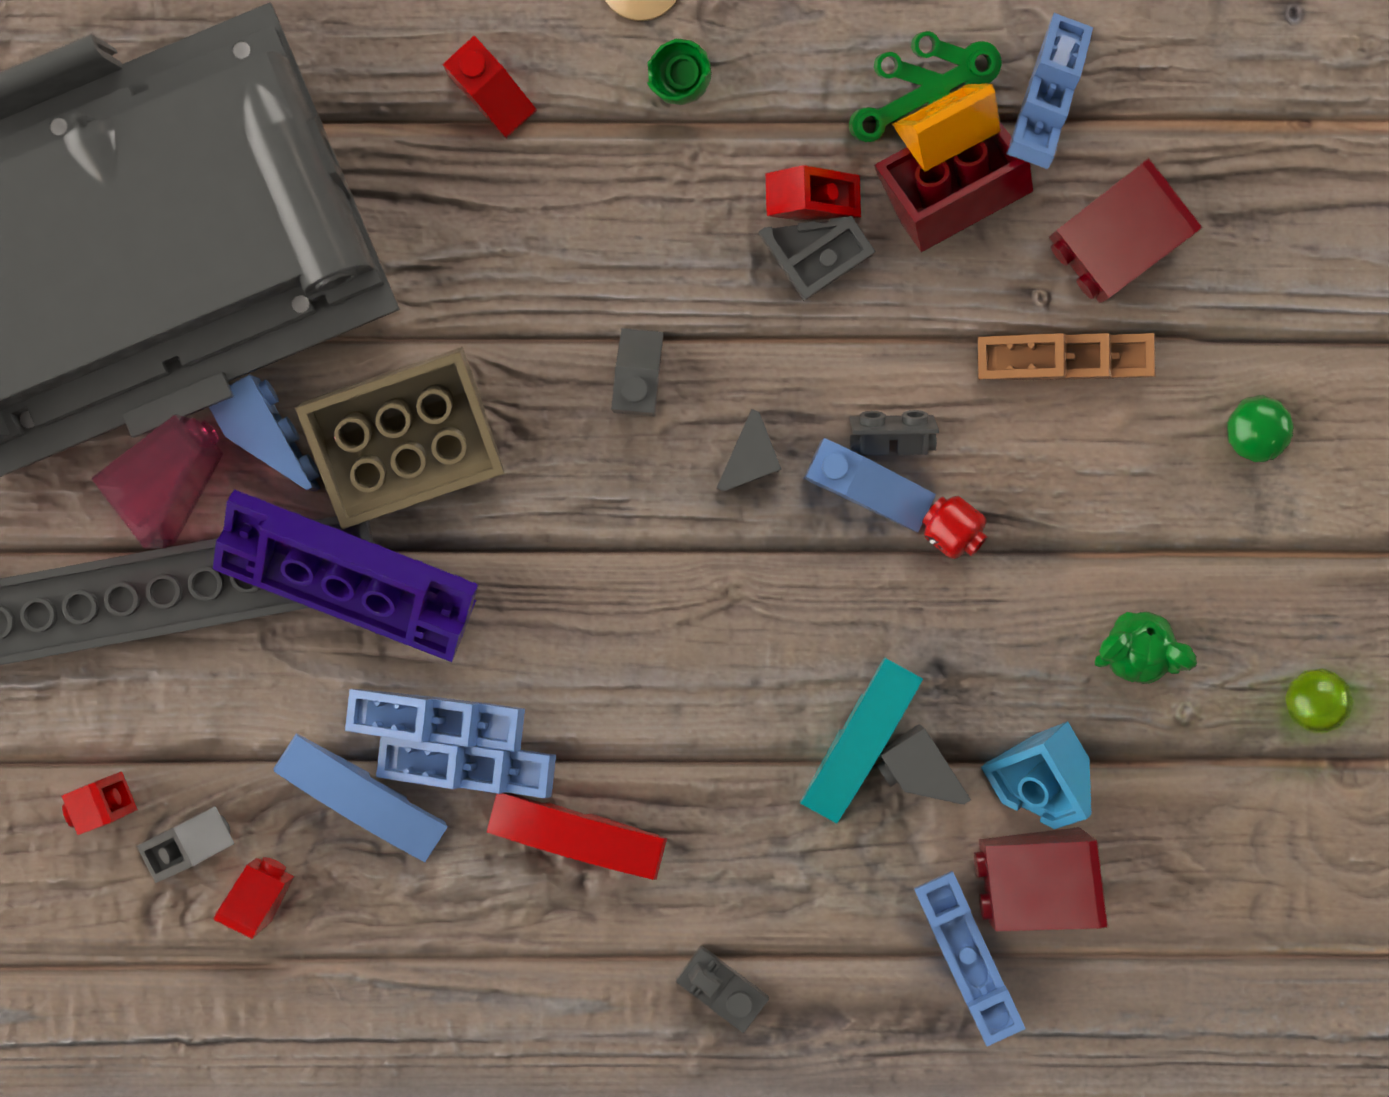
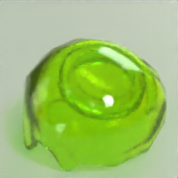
[1285,668,1354,734]

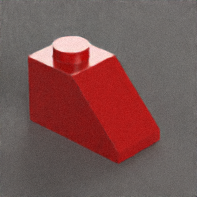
[442,35,537,139]
[765,165,861,220]
[62,771,138,835]
[213,857,294,939]

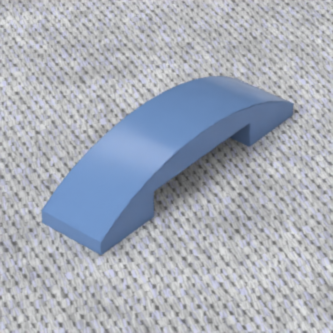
[914,871,1026,1047]

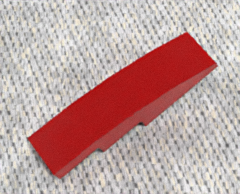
[487,792,667,880]

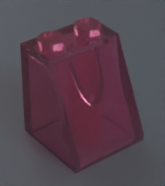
[91,414,224,548]

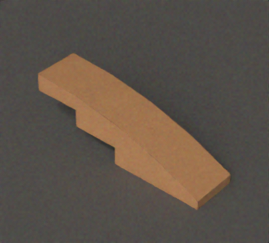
[978,333,1156,380]

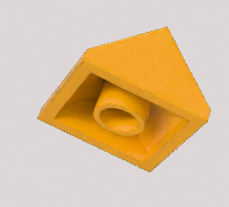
[893,84,1001,172]

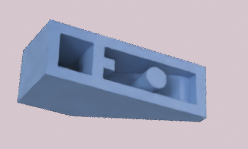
[803,438,936,533]

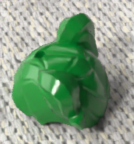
[1095,611,1197,684]

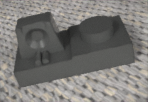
[676,945,769,1033]

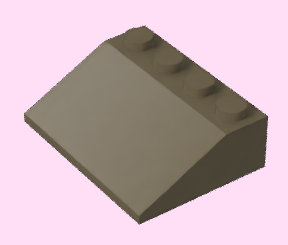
[295,347,504,529]

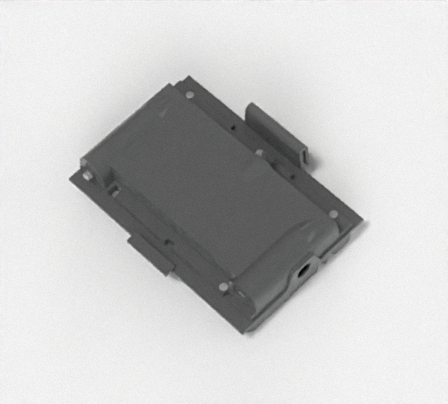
[0,2,400,477]

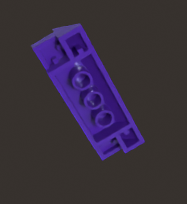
[213,490,478,662]

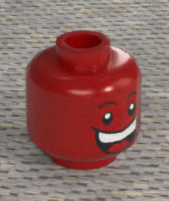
[922,496,987,559]

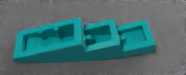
[800,657,923,823]

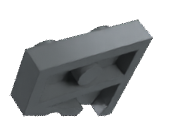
[758,216,876,301]

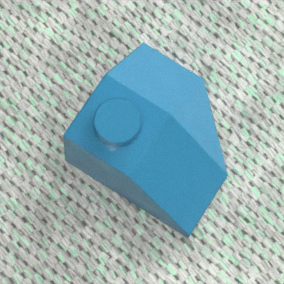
[981,721,1091,829]

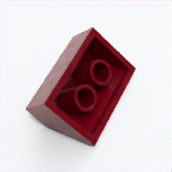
[874,121,1033,253]

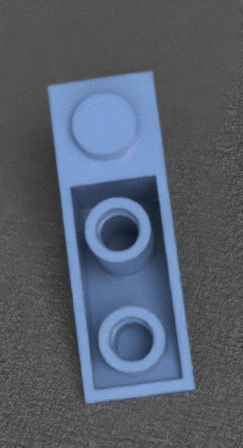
[209,374,321,491]

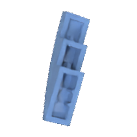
[1007,13,1093,169]
[345,689,525,752]
[273,733,448,862]
[376,736,556,798]

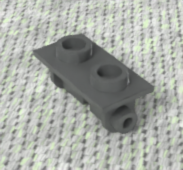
[849,410,939,456]

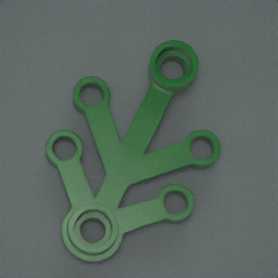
[849,31,1002,142]

